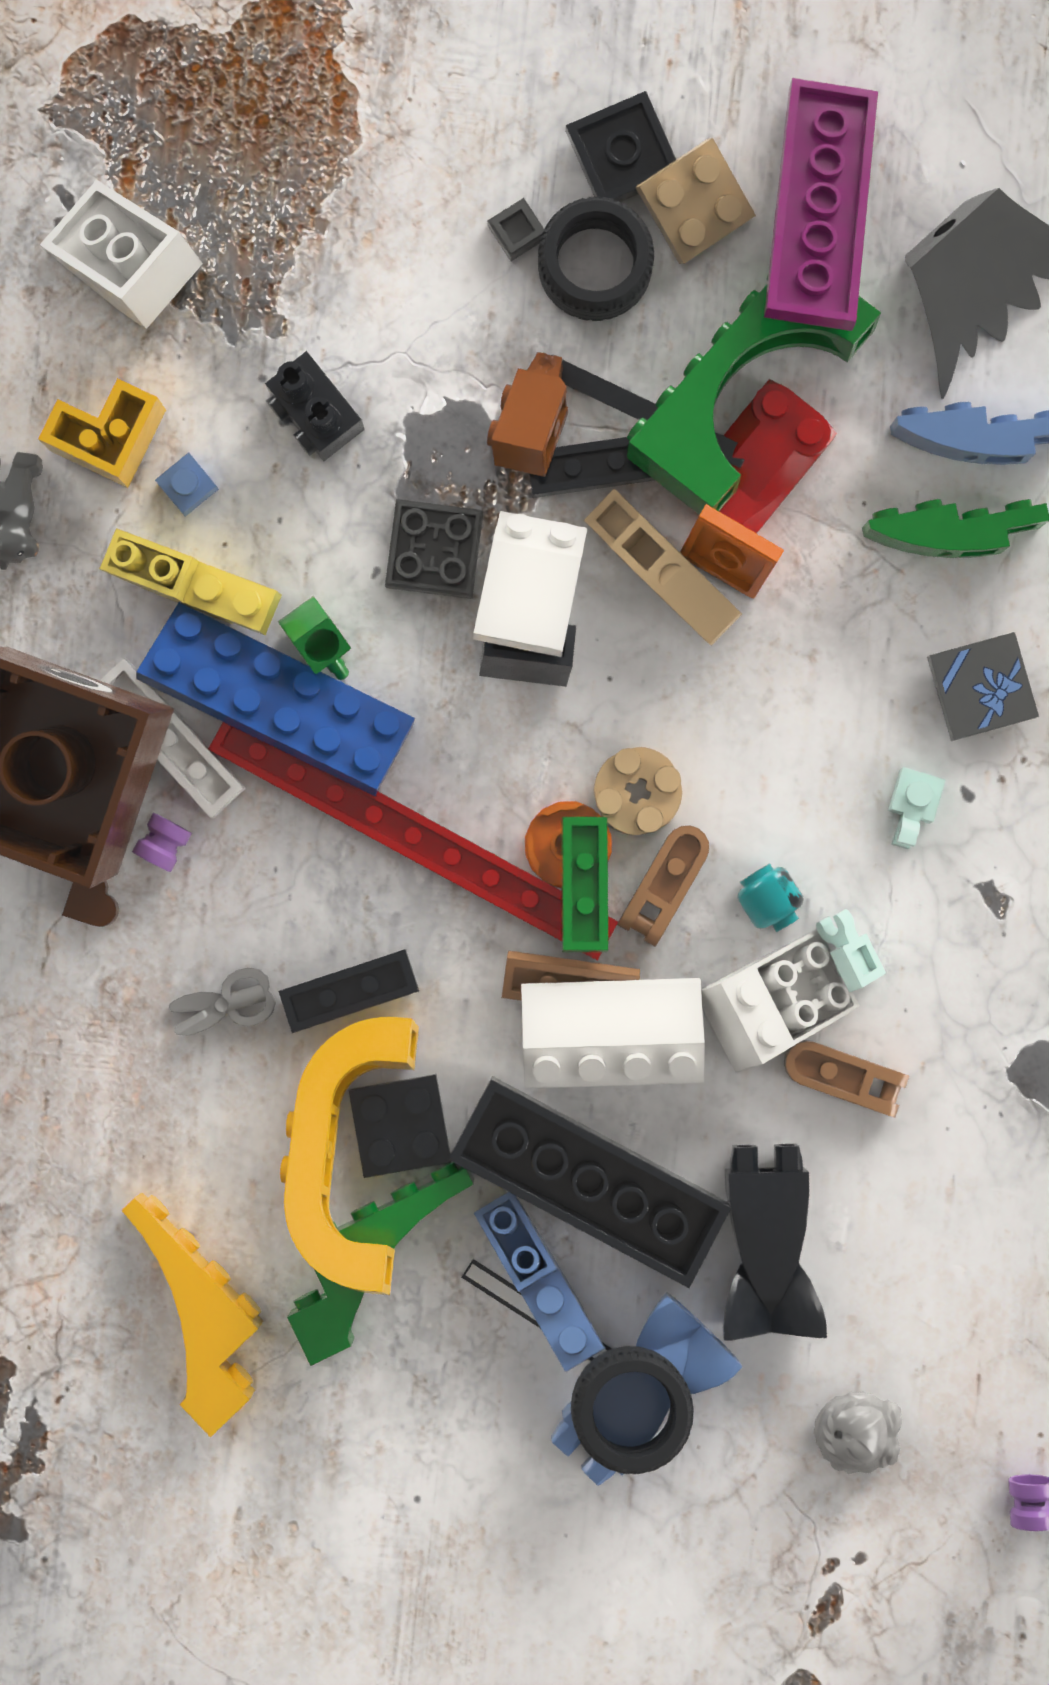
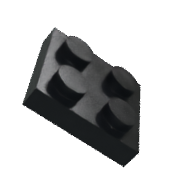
[565,91,677,202]
[348,1074,452,1178]

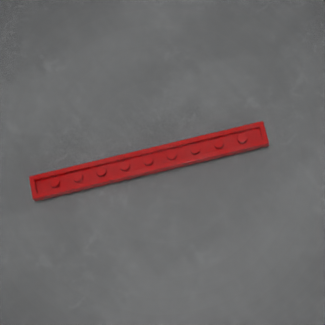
[208,722,618,961]

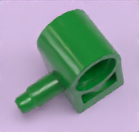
[278,596,351,680]

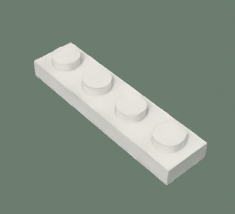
[100,658,246,818]

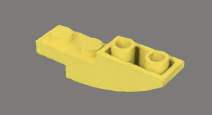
[99,528,282,635]

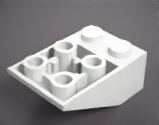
[701,929,860,1072]

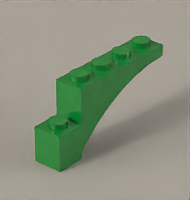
[287,1162,475,1366]

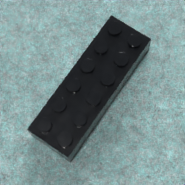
[449,1076,732,1288]

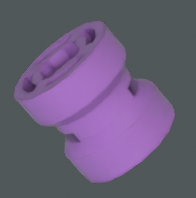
[132,812,192,872]
[1009,1474,1049,1531]

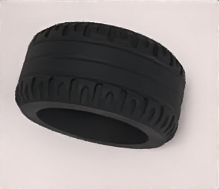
[538,197,654,321]
[571,1346,694,1474]

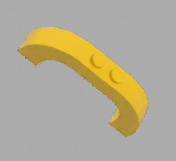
[280,1017,419,1295]

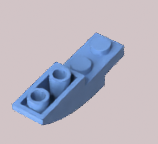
[890,402,1049,465]
[474,1192,605,1372]

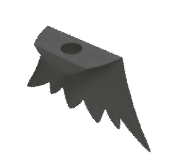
[905,188,1049,399]

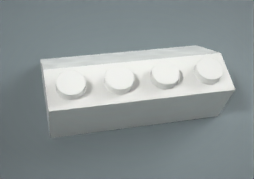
[521,978,705,1088]

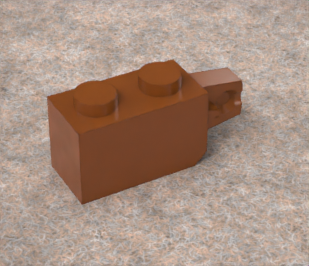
[487,352,568,477]

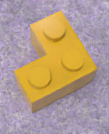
[38,378,166,488]

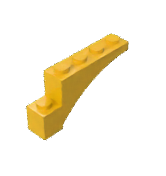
[122,1193,263,1437]

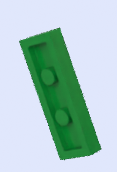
[561,817,608,952]

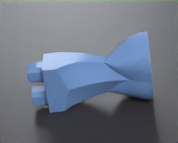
[551,1292,742,1486]

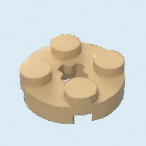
[594,747,682,836]

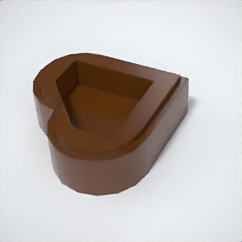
[62,880,119,927]

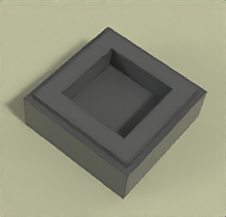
[487,198,544,261]

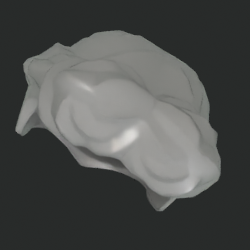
[813,1392,902,1474]

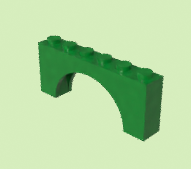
[627,276,881,515]

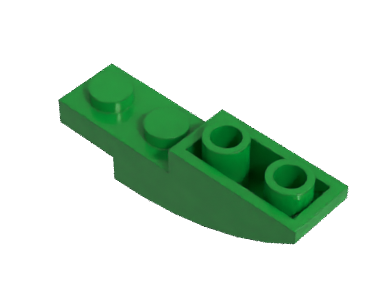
[862,499,1049,558]

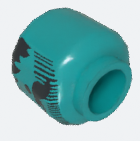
[738,863,804,932]

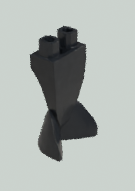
[722,1143,827,1341]

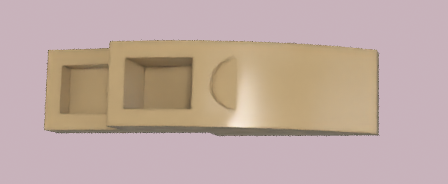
[584,489,742,646]

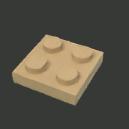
[635,138,756,264]

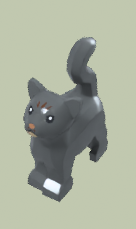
[0,452,43,570]

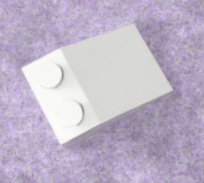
[40,180,203,329]
[473,511,587,657]

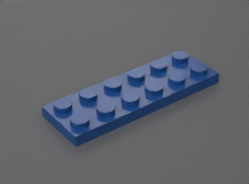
[136,602,415,796]

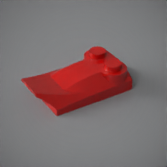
[719,379,837,534]

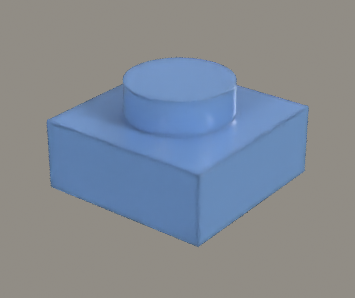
[155,452,219,517]

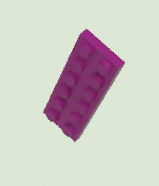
[764,78,878,331]

